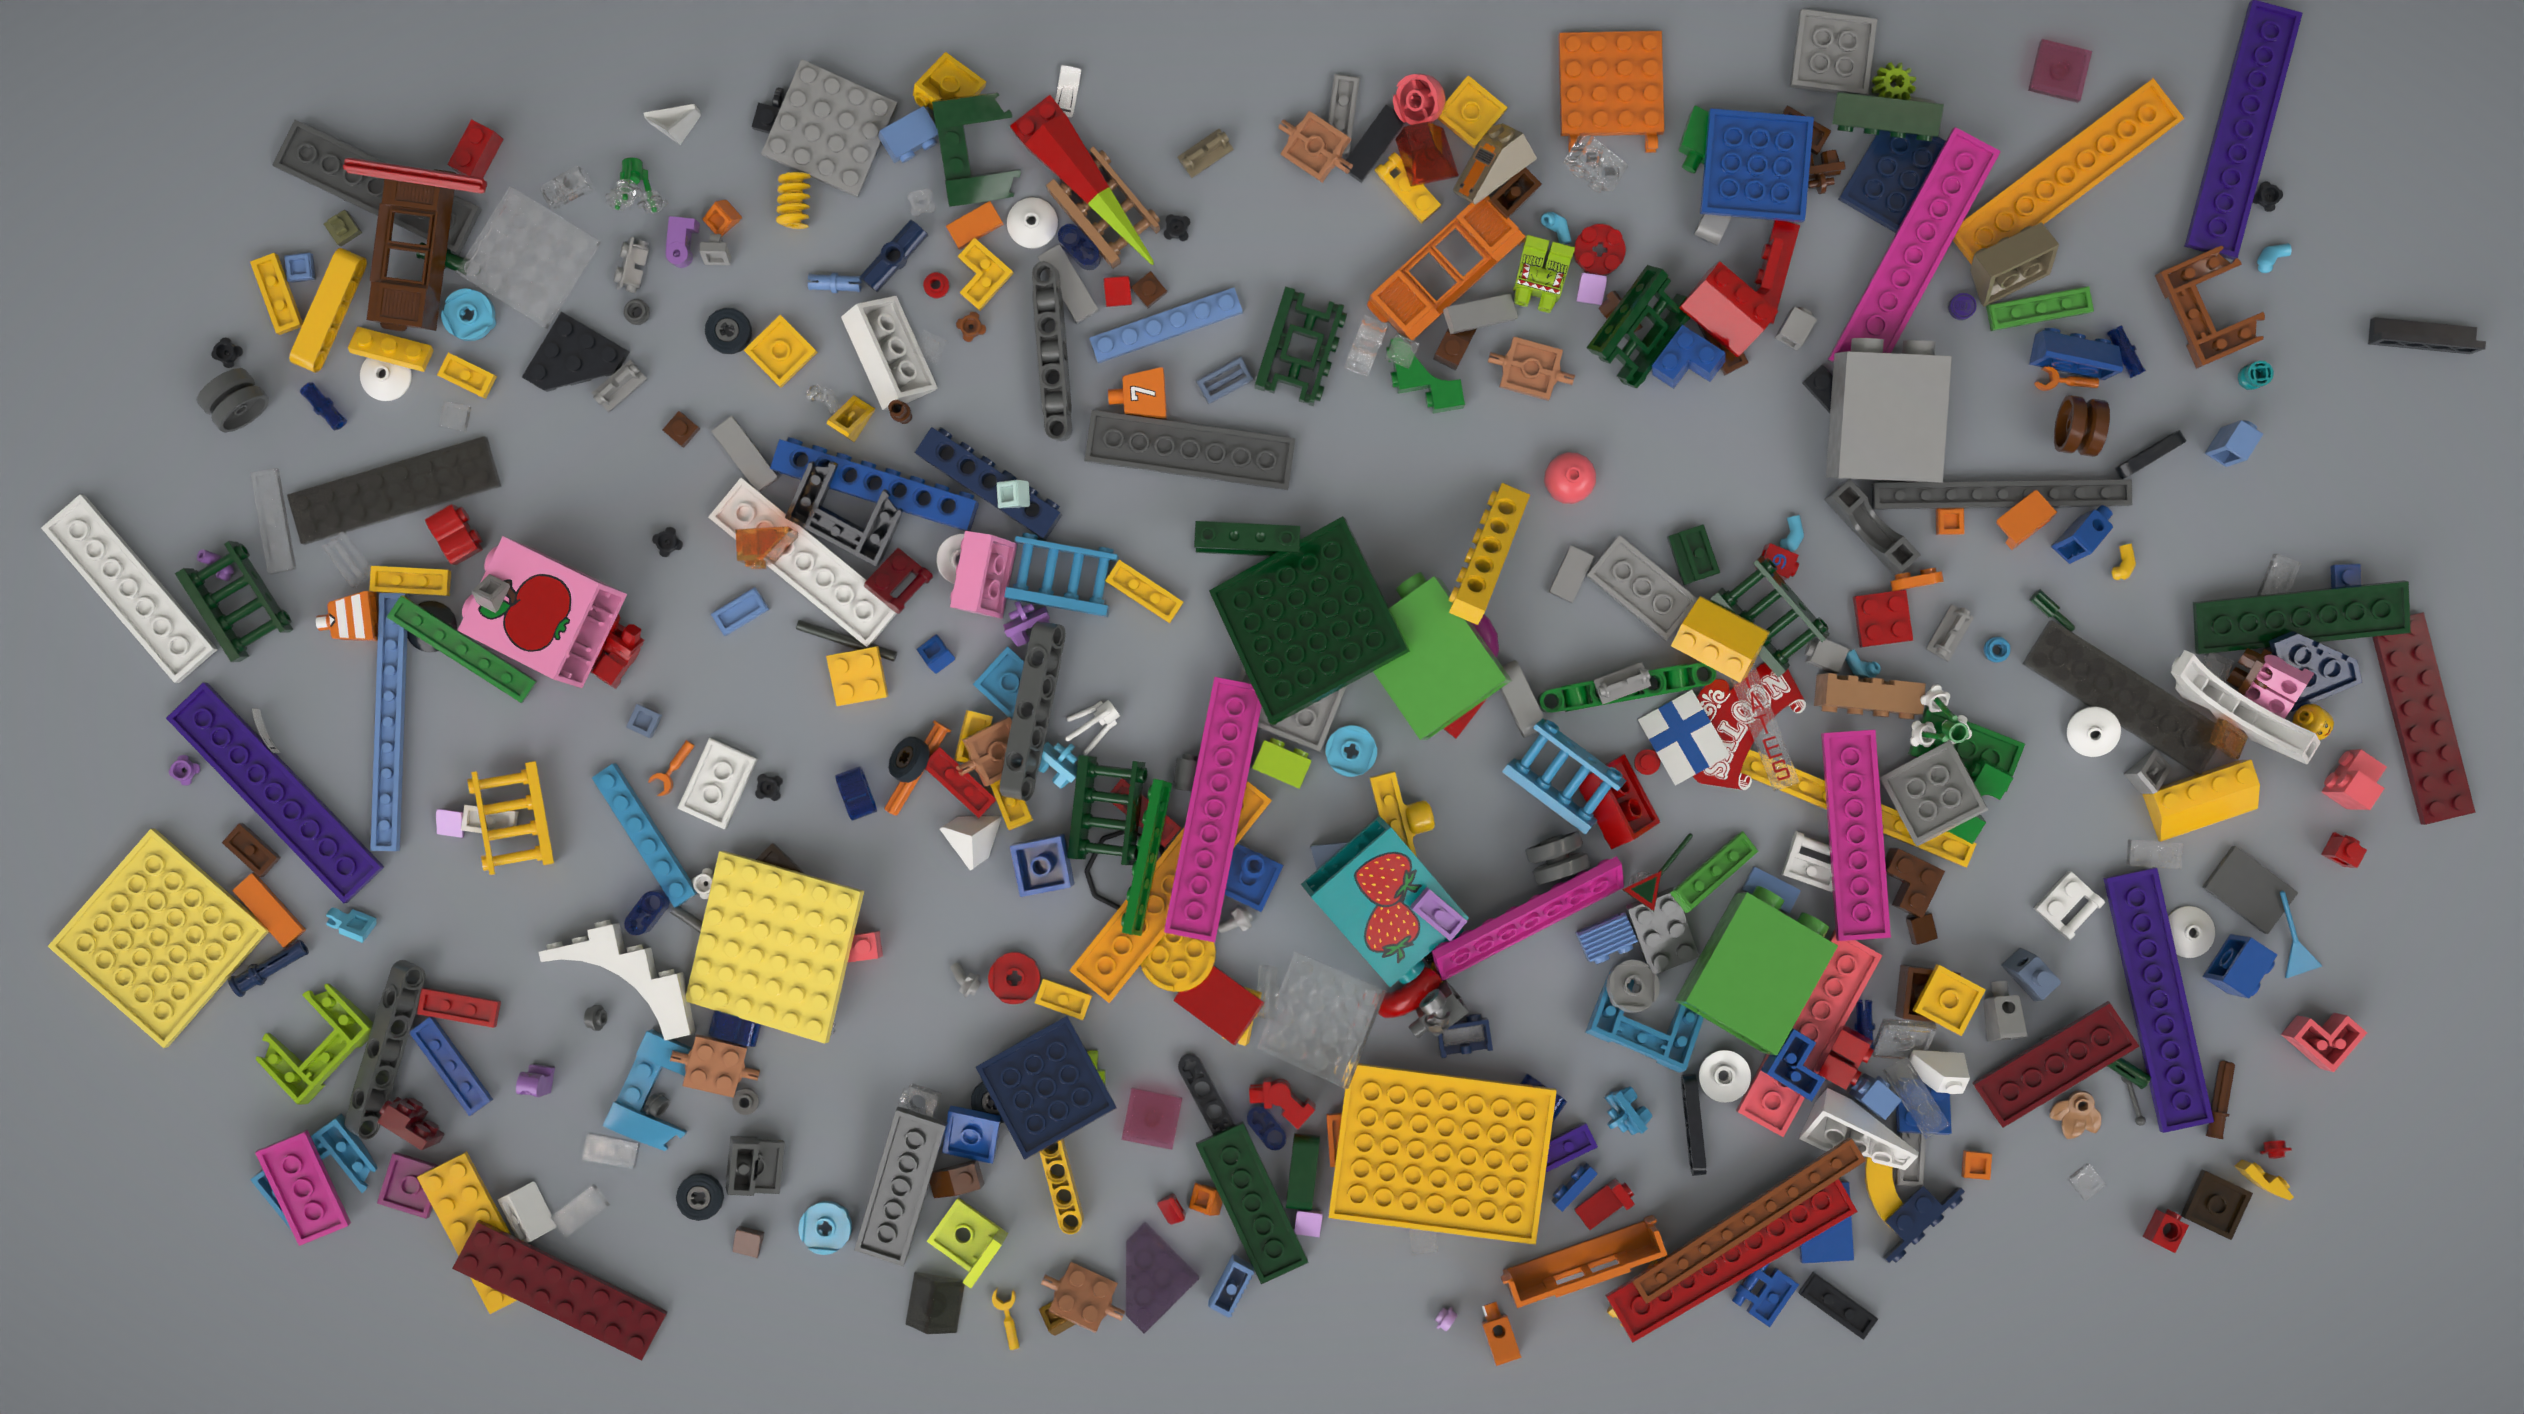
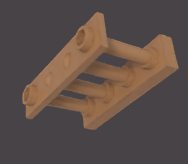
[1046,146,1160,269]

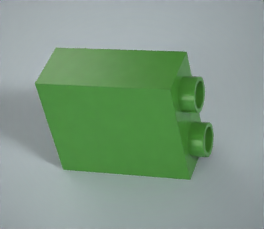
[1373,572,1512,740]
[1675,886,1838,1055]

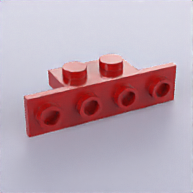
[1754,220,1800,324]

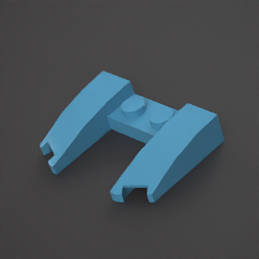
[1585,971,1704,1073]
[603,1029,692,1151]
[250,1113,378,1230]

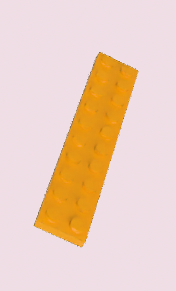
[1953,78,2185,265]
[1069,781,1272,1003]

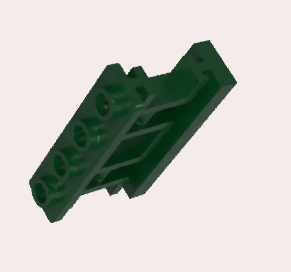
[1586,265,1690,388]
[1255,286,1347,406]

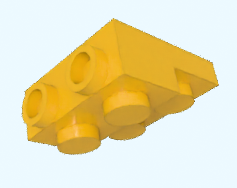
[913,52,986,110]

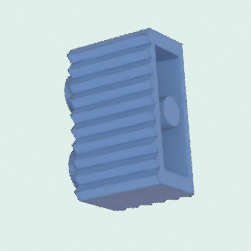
[1575,912,1638,964]
[1208,1254,1254,1318]

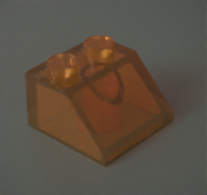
[735,526,798,570]

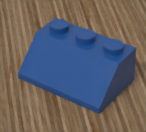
[2029,328,2123,380]

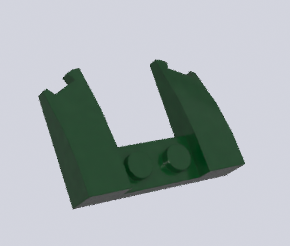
[932,92,1021,207]

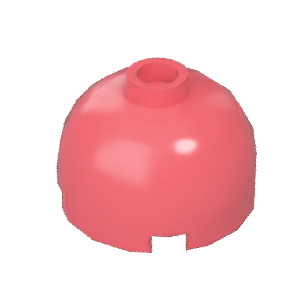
[1393,73,1446,127]
[1544,452,1596,504]

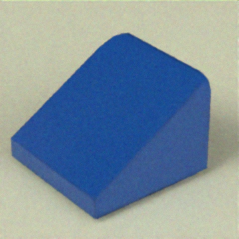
[916,634,955,674]

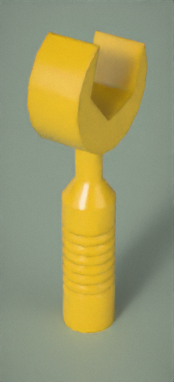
[992,1287,1020,1350]

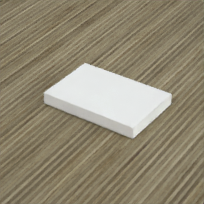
[678,738,758,829]

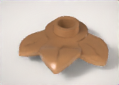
[2049,1090,2102,1139]

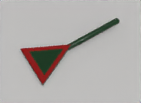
[1622,833,1693,912]

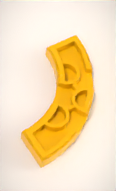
[1865,1156,1903,1228]

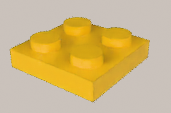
[1438,75,1508,149]
[744,315,818,388]
[826,646,889,706]
[1912,964,1986,1036]

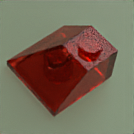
[1395,122,1459,187]

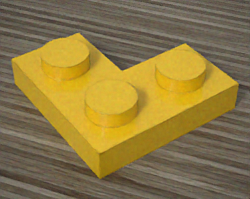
[957,238,1014,311]

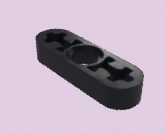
[2115,430,2186,479]

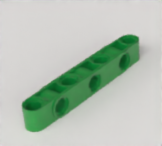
[1537,662,1716,713]

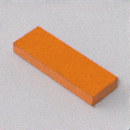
[232,873,306,948]

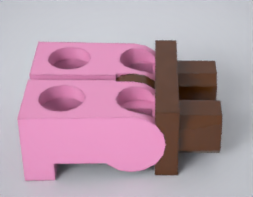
[2226,648,2314,719]

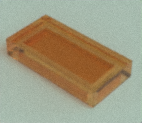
[2209,718,2248,759]

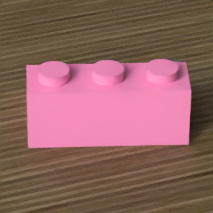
[950,531,1017,619]

